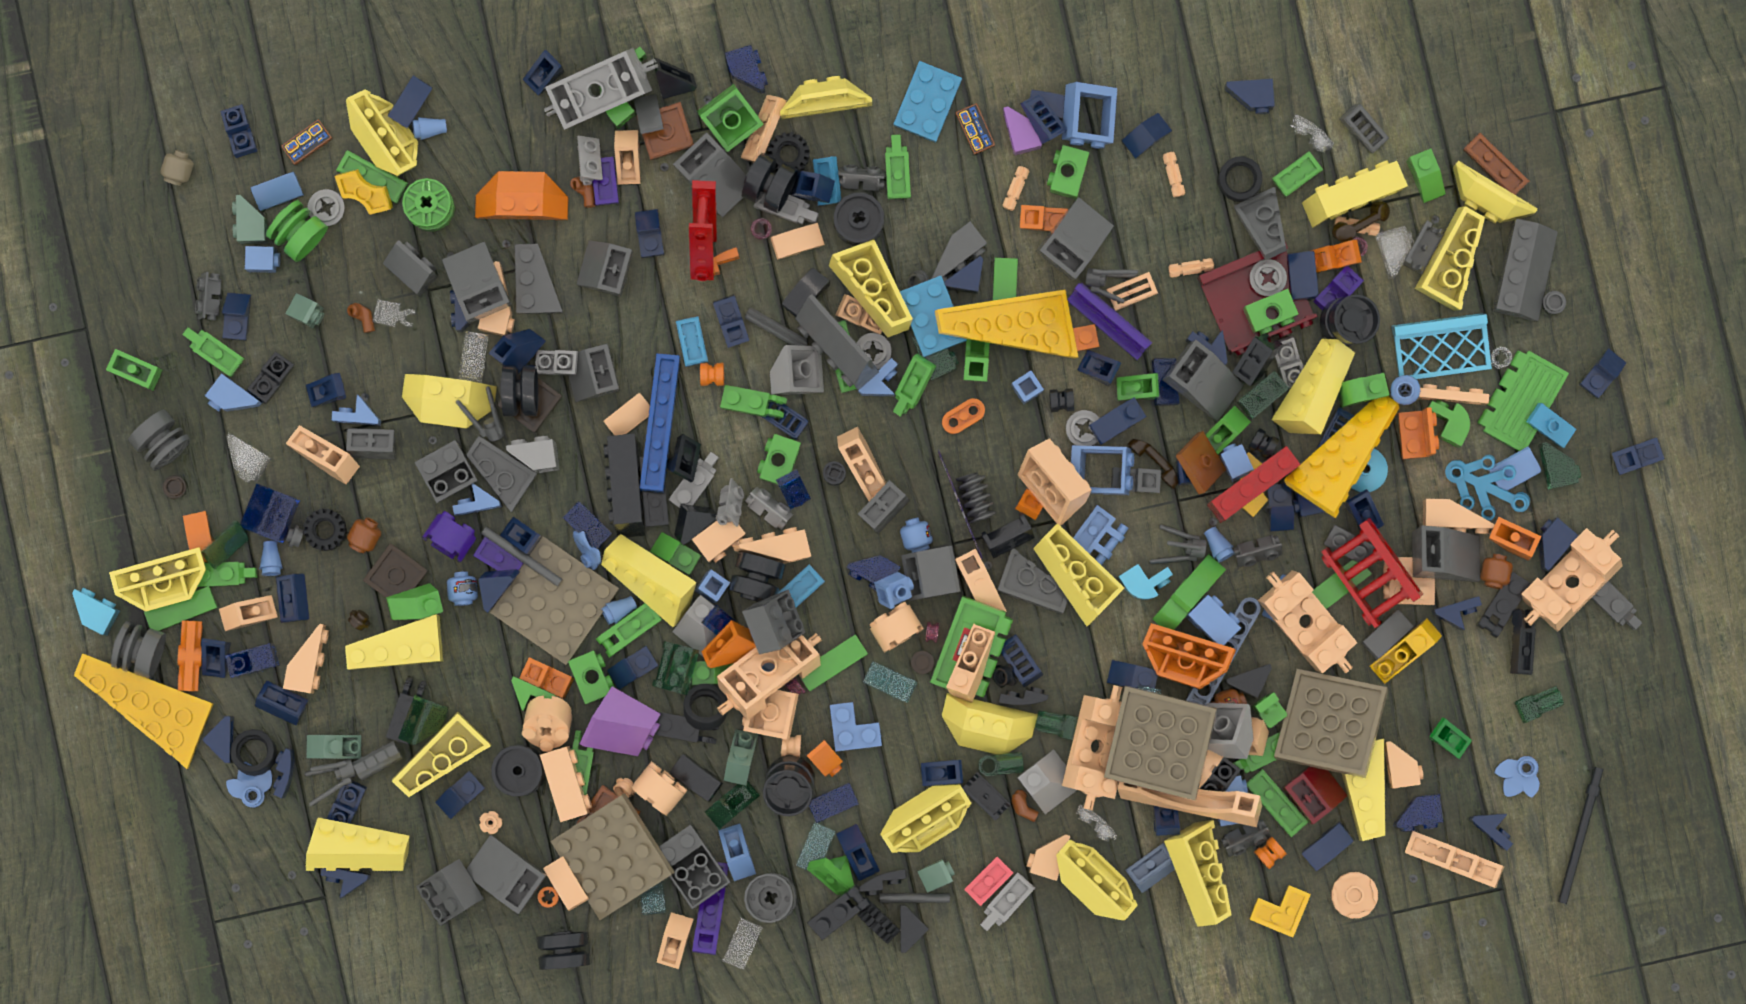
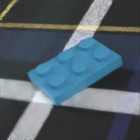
[893,61,962,143]
[900,276,967,357]

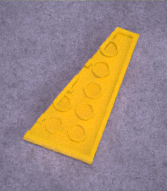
[935,290,1078,359]
[1284,396,1399,518]
[74,654,214,769]

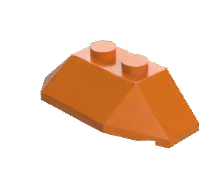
[475,171,568,220]
[1143,623,1236,689]

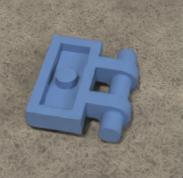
[1073,505,1129,566]

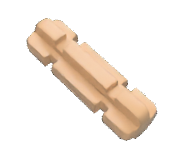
[1163,152,1185,197]
[1003,166,1029,211]
[1334,216,1380,236]
[1168,258,1214,277]

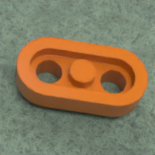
[942,398,985,434]

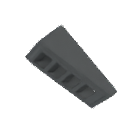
[1339,104,1389,154]

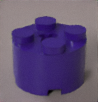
[422,511,476,563]

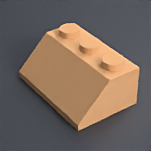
[1018,438,1092,526]

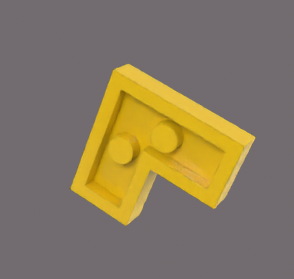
[1249,885,1311,938]

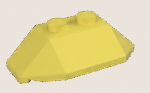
[780,76,872,120]
[346,89,418,176]
[1453,161,1538,223]
[402,374,497,429]
[109,547,206,612]
[942,693,1038,756]
[880,784,971,853]
[1056,840,1138,920]

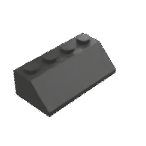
[1492,218,1558,322]
[795,294,879,390]

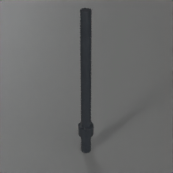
[1558,767,1604,904]

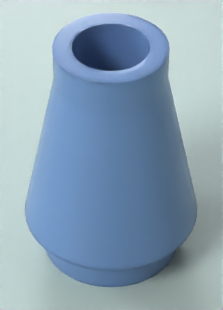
[412,117,447,140]
[1204,526,1234,562]
[259,541,283,576]
[601,596,637,625]

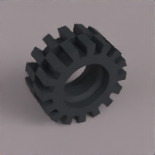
[768,132,810,172]
[303,509,347,551]
[858,902,901,944]

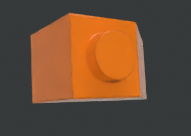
[1489,517,1541,561]
[701,620,756,668]
[807,740,843,777]

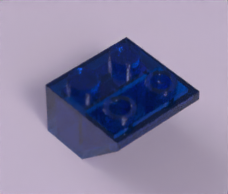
[239,483,300,544]

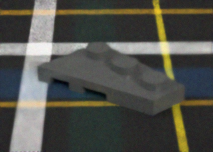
[1234,187,1287,260]
[515,244,563,314]
[466,436,537,513]
[997,549,1068,615]

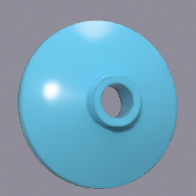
[1351,449,1388,492]

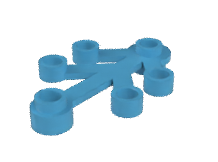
[1445,455,1530,521]

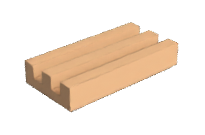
[1106,272,1158,311]

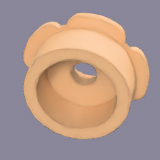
[613,778,635,798]
[479,811,502,834]

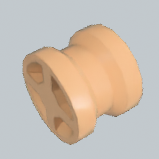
[781,735,801,758]

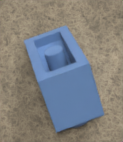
[205,374,262,412]
[718,824,756,881]

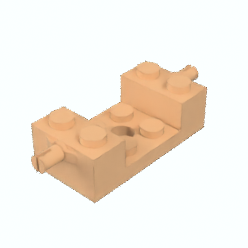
[1521,528,1623,632]
[1258,570,1357,673]
[717,633,822,720]
[1062,685,1123,810]

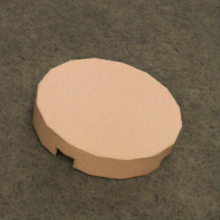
[1331,872,1378,918]

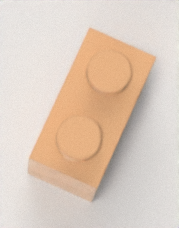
[692,521,746,563]

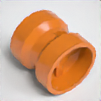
[700,363,724,386]
[1254,837,1287,869]

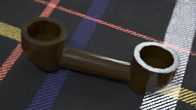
[1332,201,1390,242]
[1127,439,1178,489]

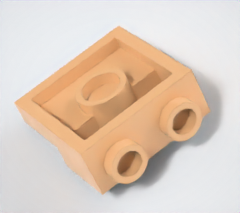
[1383,557,1435,605]
[742,690,799,740]

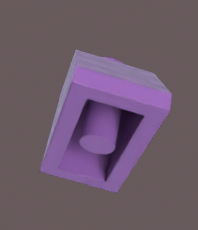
[1003,107,1042,156]

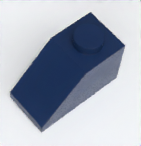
[1225,79,1275,114]
[1089,397,1147,445]
[1292,493,1327,518]
[1539,517,1579,572]
[1107,660,1158,692]
[836,824,880,881]

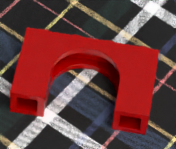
[1207,446,1301,523]

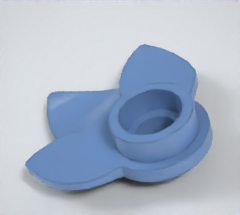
[573,531,601,570]
[1495,756,1540,798]
[226,762,273,807]

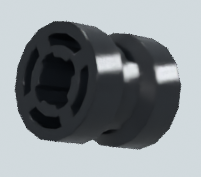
[1049,388,1074,413]
[1248,428,1280,459]
[823,461,846,486]

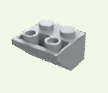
[506,436,560,473]

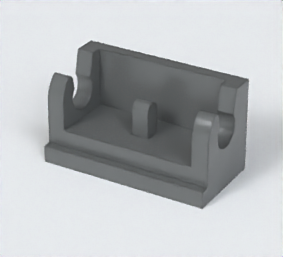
[1402,221,1444,275]
[346,429,396,459]
[858,480,910,534]

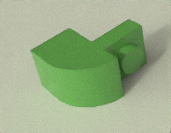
[1338,373,1389,408]
[1427,400,1470,448]
[1152,579,1191,630]

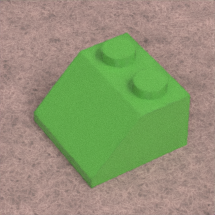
[697,84,764,152]

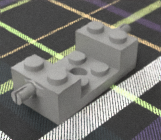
[544,48,658,130]

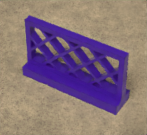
[1067,283,1152,361]

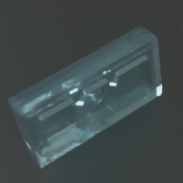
[796,822,836,870]

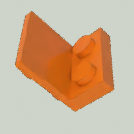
[1397,407,1439,459]

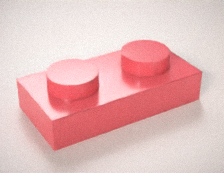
[964,857,1013,906]

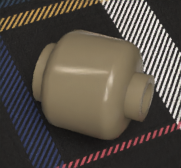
[160,150,194,186]

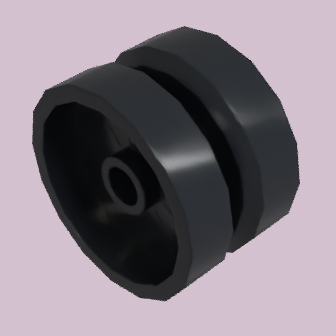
[834,193,884,246]
[500,365,539,417]
[491,745,546,797]
[537,931,591,970]

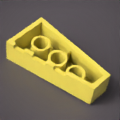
[1302,160,1408,228]
[1415,206,1485,311]
[829,239,913,337]
[1271,339,1355,434]
[601,534,696,627]
[1342,739,1385,841]

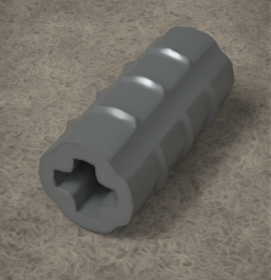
[352,741,403,781]

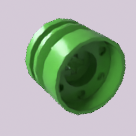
[402,178,455,232]
[266,200,328,262]

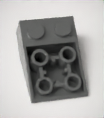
[673,132,746,218]
[1035,197,1114,280]
[442,241,512,324]
[1162,339,1243,422]
[1412,525,1480,582]
[659,824,730,909]
[466,835,547,914]

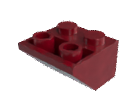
[1282,766,1348,825]

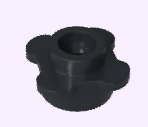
[993,663,1016,688]

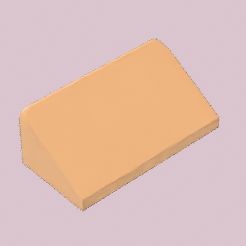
[603,393,650,435]

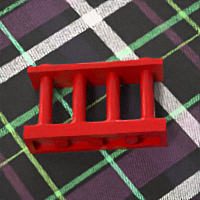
[689,180,717,281]
[1321,518,1423,628]

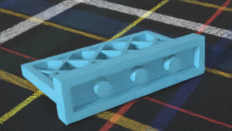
[1391,313,1492,379]

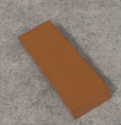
[1463,133,1529,195]

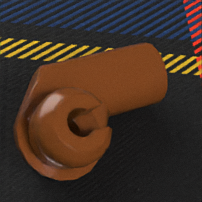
[570,177,596,208]
[347,303,375,333]
[1011,790,1039,822]

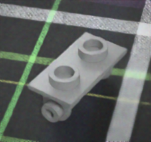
[577,136,603,185]
[716,478,744,527]
[745,487,794,530]

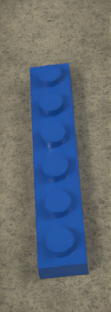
[640,354,680,493]

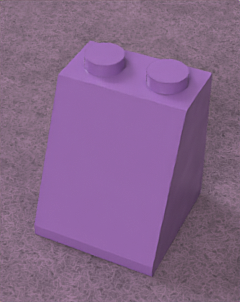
[580,687,660,756]

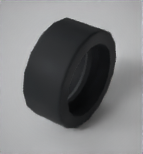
[1218,156,1263,202]
[684,684,727,730]
[230,729,277,776]

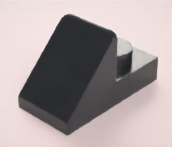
[667,434,701,482]

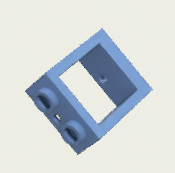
[1062,82,1117,149]
[1071,445,1134,495]

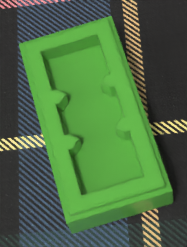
[1272,151,1323,198]

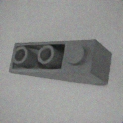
[931,221,987,282]

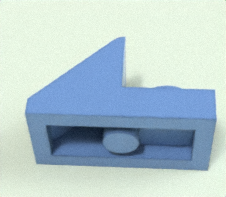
[858,358,898,396]
[332,395,381,426]
[452,484,502,516]

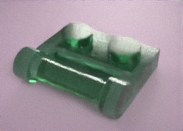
[652,641,699,695]

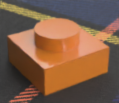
[1073,324,1099,352]
[1015,488,1043,520]

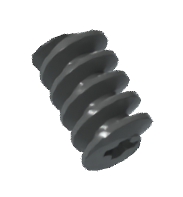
[956,472,996,524]

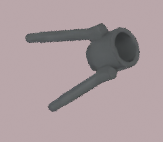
[1086,268,1139,303]
[456,386,505,441]
[1149,524,1206,564]
[304,759,356,806]

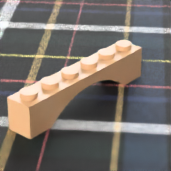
[1118,781,1262,827]

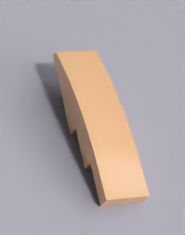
[1405,831,1504,888]

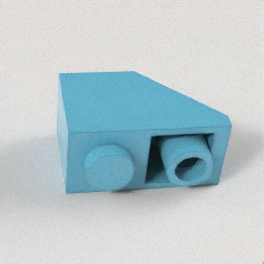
[72,588,120,636]

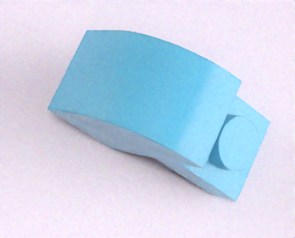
[1117,564,1173,600]

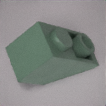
[232,195,268,244]
[285,293,324,328]
[723,729,758,786]
[307,735,361,759]
[917,859,955,893]

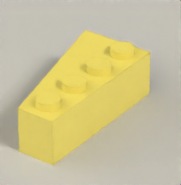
[1033,523,1124,626]
[345,614,443,670]
[392,712,491,797]
[306,818,409,871]
[1164,820,1232,927]

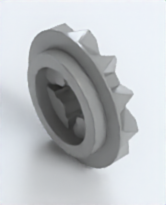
[308,189,345,226]
[1249,259,1287,296]
[857,333,891,369]
[1066,410,1099,446]

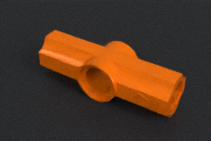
[177,620,203,691]

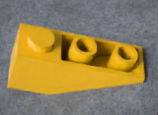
[1370,618,1442,684]

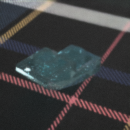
[863,661,917,703]
[641,881,666,915]

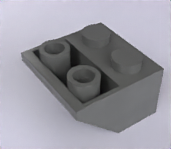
[383,240,438,297]
[576,240,633,297]
[569,344,620,402]
[414,440,478,503]
[901,546,960,601]
[742,590,806,654]
[416,859,484,926]

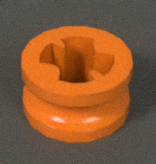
[538,886,559,908]

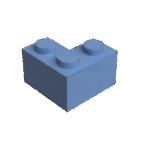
[1186,595,1241,645]
[830,702,882,752]

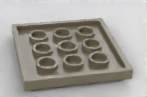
[490,536,619,665]
[1274,669,1388,778]
[1104,686,1218,800]
[550,793,675,920]

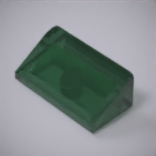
[201,521,249,570]

